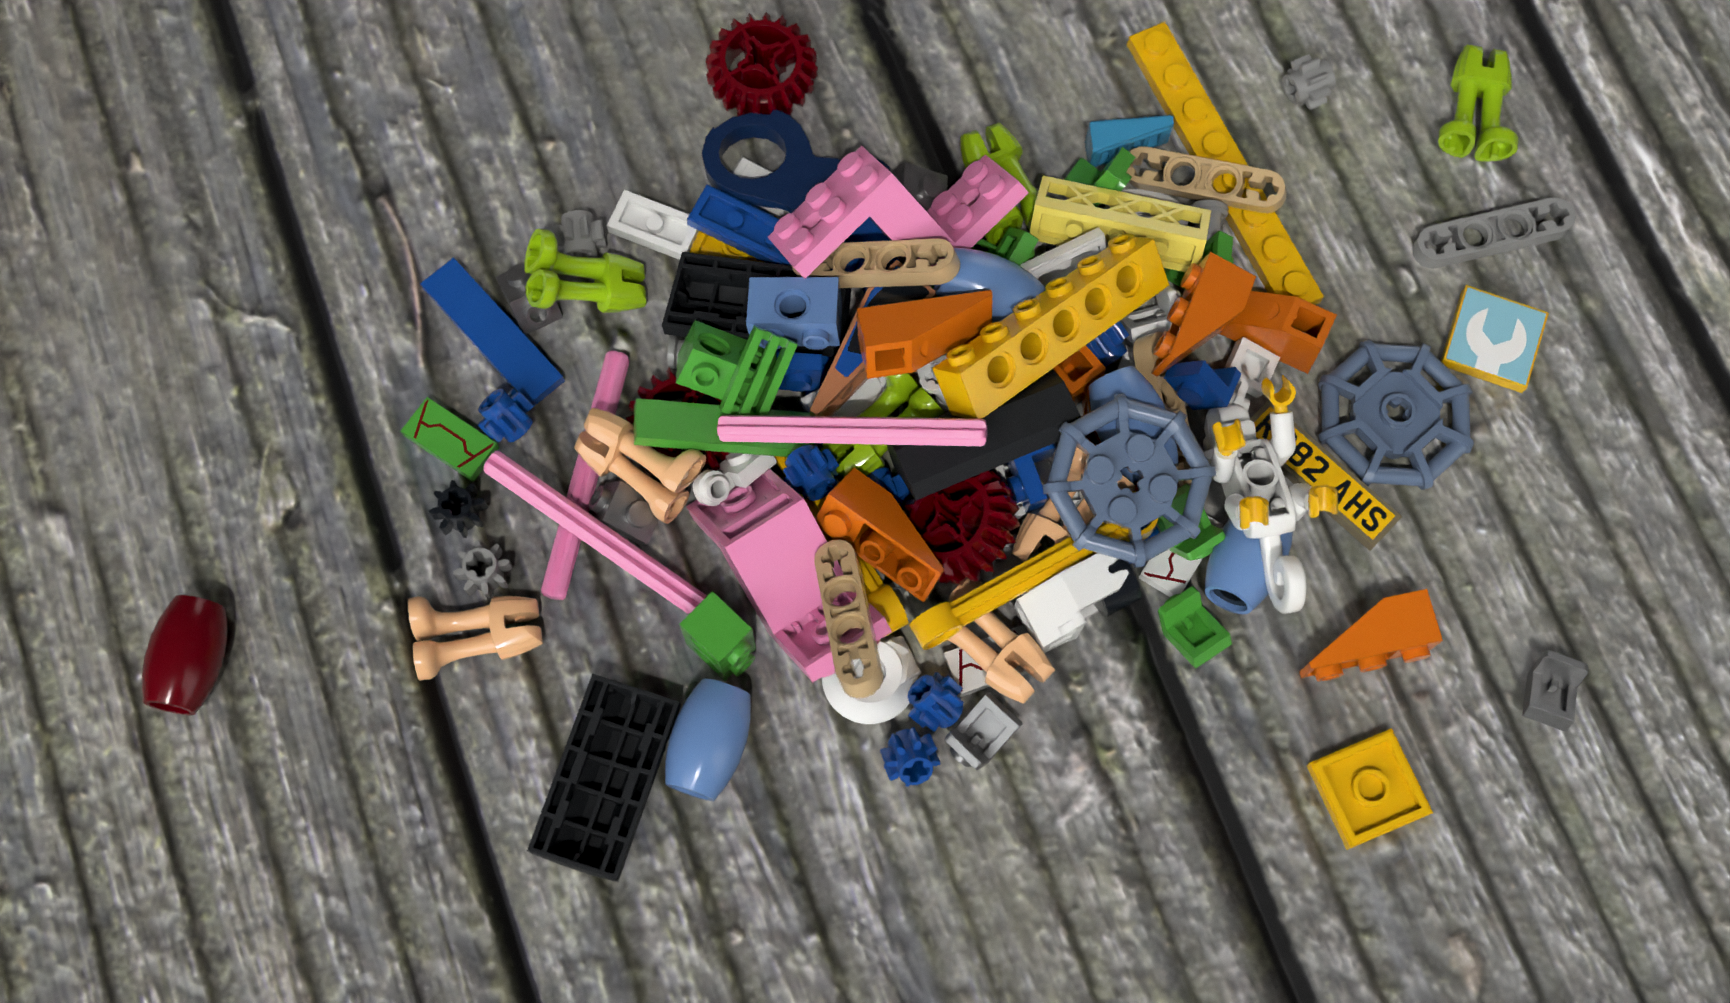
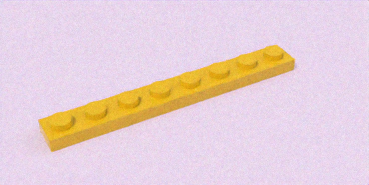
[1127,22,1324,305]

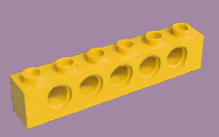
[932,233,1169,419]

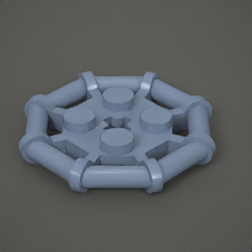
[1318,339,1474,490]
[1043,394,1216,568]

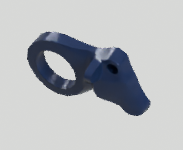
[702,110,890,213]

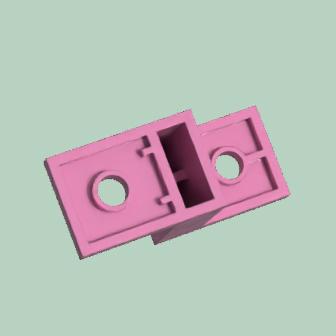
[768,146,1029,279]
[686,469,892,683]

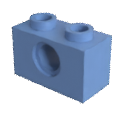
[746,277,842,350]

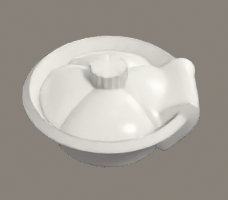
[822,634,922,724]

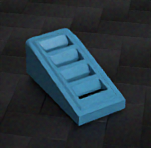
[1085,115,1174,167]

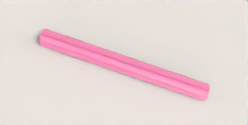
[541,351,630,600]
[717,415,988,446]
[483,451,707,614]

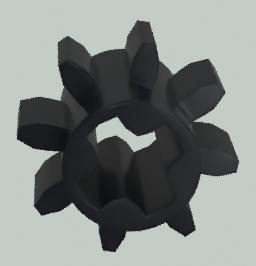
[429,480,488,538]

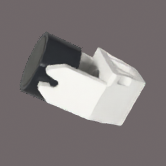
[1014,553,1141,653]

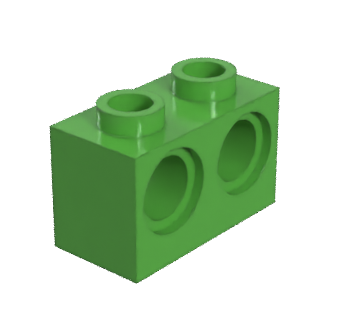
[676,320,776,408]
[679,591,756,681]

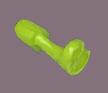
[1438,44,1518,162]
[960,122,1049,245]
[524,229,647,313]
[819,373,945,481]

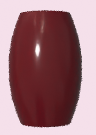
[142,595,227,715]

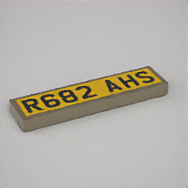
[1250,400,1402,551]

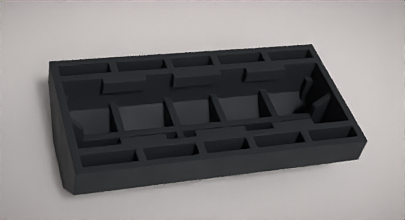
[662,252,852,357]
[887,369,1081,500]
[527,674,681,882]

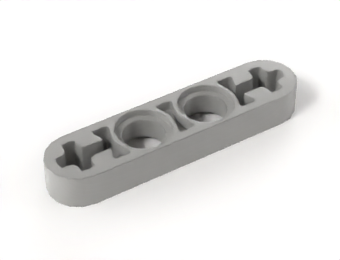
[1412,197,1576,268]

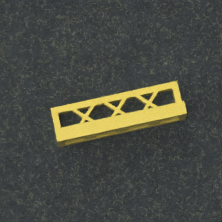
[1029,176,1211,272]

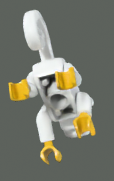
[1203,375,1338,614]

